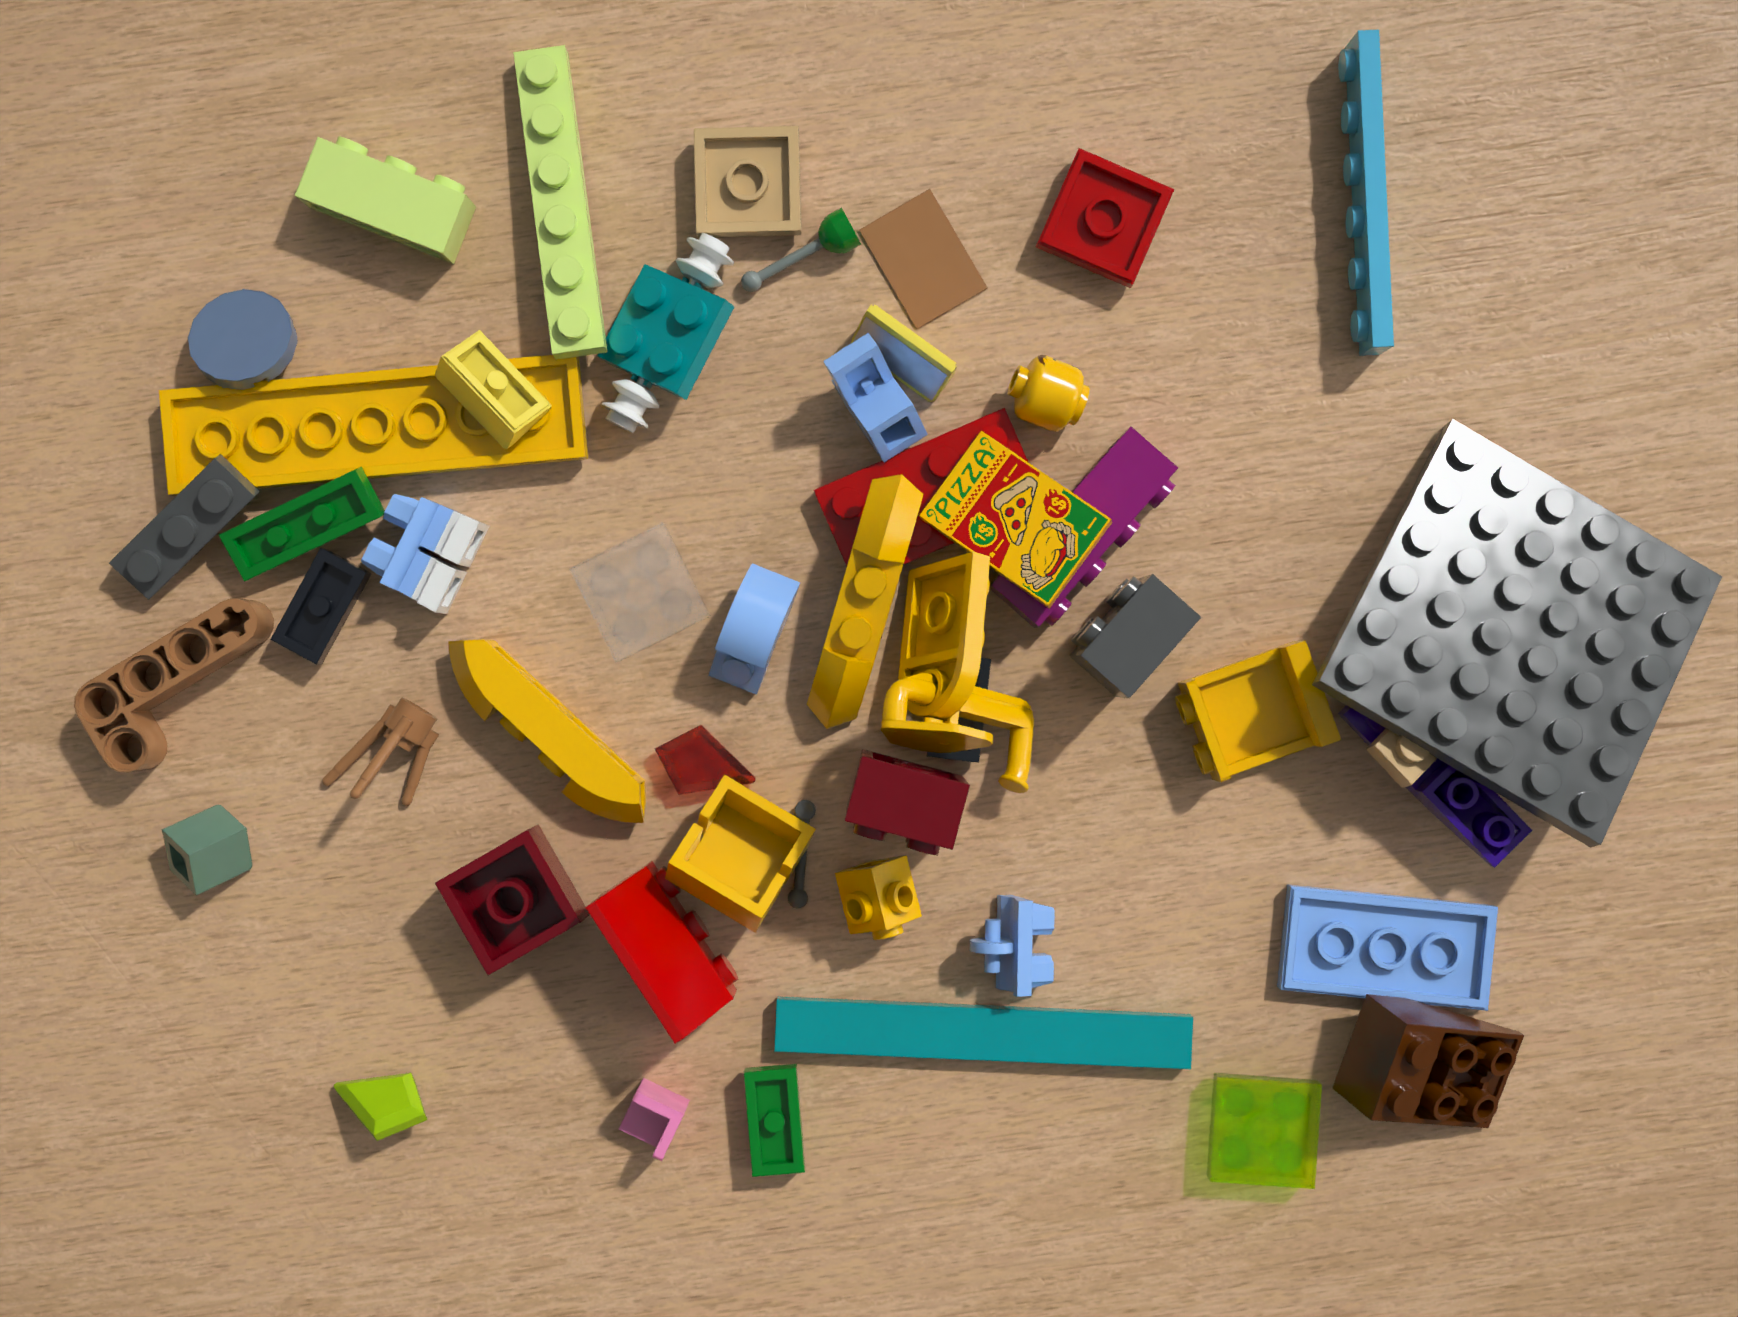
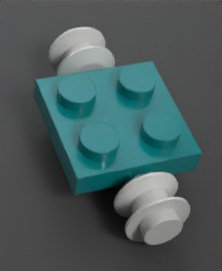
[597,233,734,433]

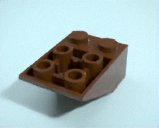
[1332,994,1524,1128]

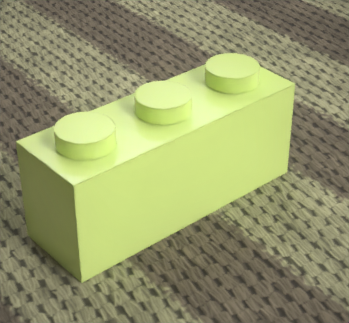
[295,136,476,264]

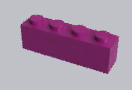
[989,426,1178,628]

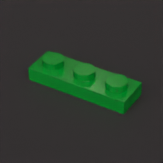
[219,466,385,582]

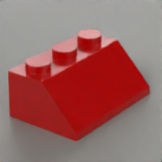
[585,861,738,1044]

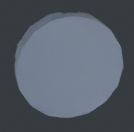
[188,289,298,390]

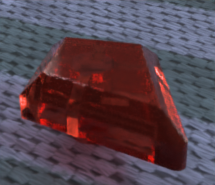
[655,724,756,795]

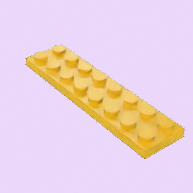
[159,355,588,496]

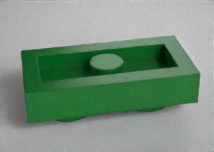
[744,1064,805,1177]

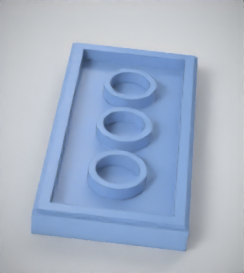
[1277,884,1498,1011]

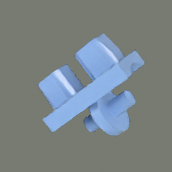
[969,895,1055,997]

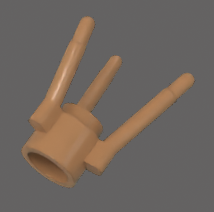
[322,697,439,806]

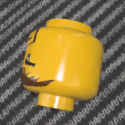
[1007,355,1090,432]

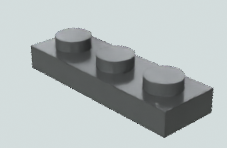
[109,454,260,600]

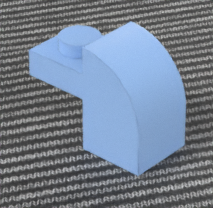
[823,333,928,462]
[708,563,800,695]

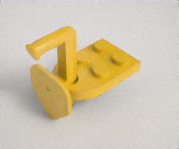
[881,551,1034,793]

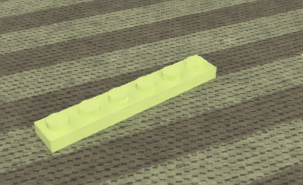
[513,45,607,360]

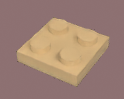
[694,126,801,238]

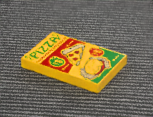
[919,430,1112,609]

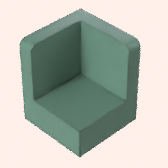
[162,805,252,895]

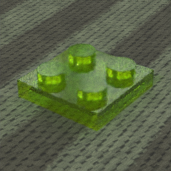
[1207,1073,1322,1189]

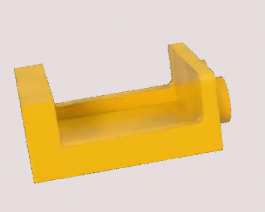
[1175,640,1341,782]

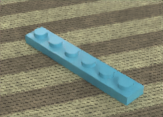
[1338,30,1394,356]

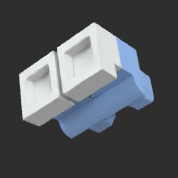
[361,494,490,614]

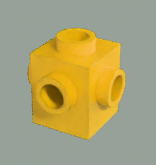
[835,855,922,940]

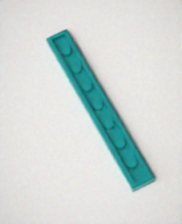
[774,996,1193,1069]

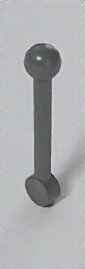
[788,800,816,909]

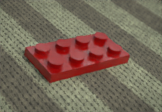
[814,408,1029,567]

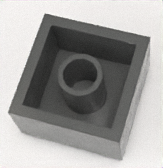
[1069,574,1201,698]

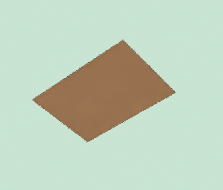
[859,189,988,329]

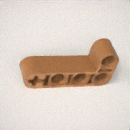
[74,598,274,773]

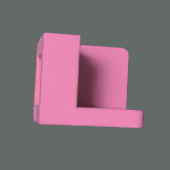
[619,1078,690,1161]

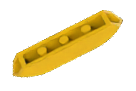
[806,474,923,729]
[448,639,646,823]

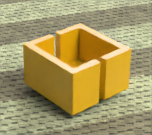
[665,775,816,933]

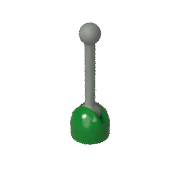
[741,207,861,292]

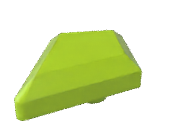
[334,1073,427,1141]

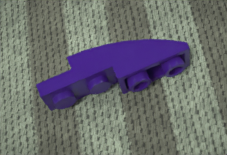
[1338,705,1532,868]

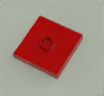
[1036,148,1175,289]

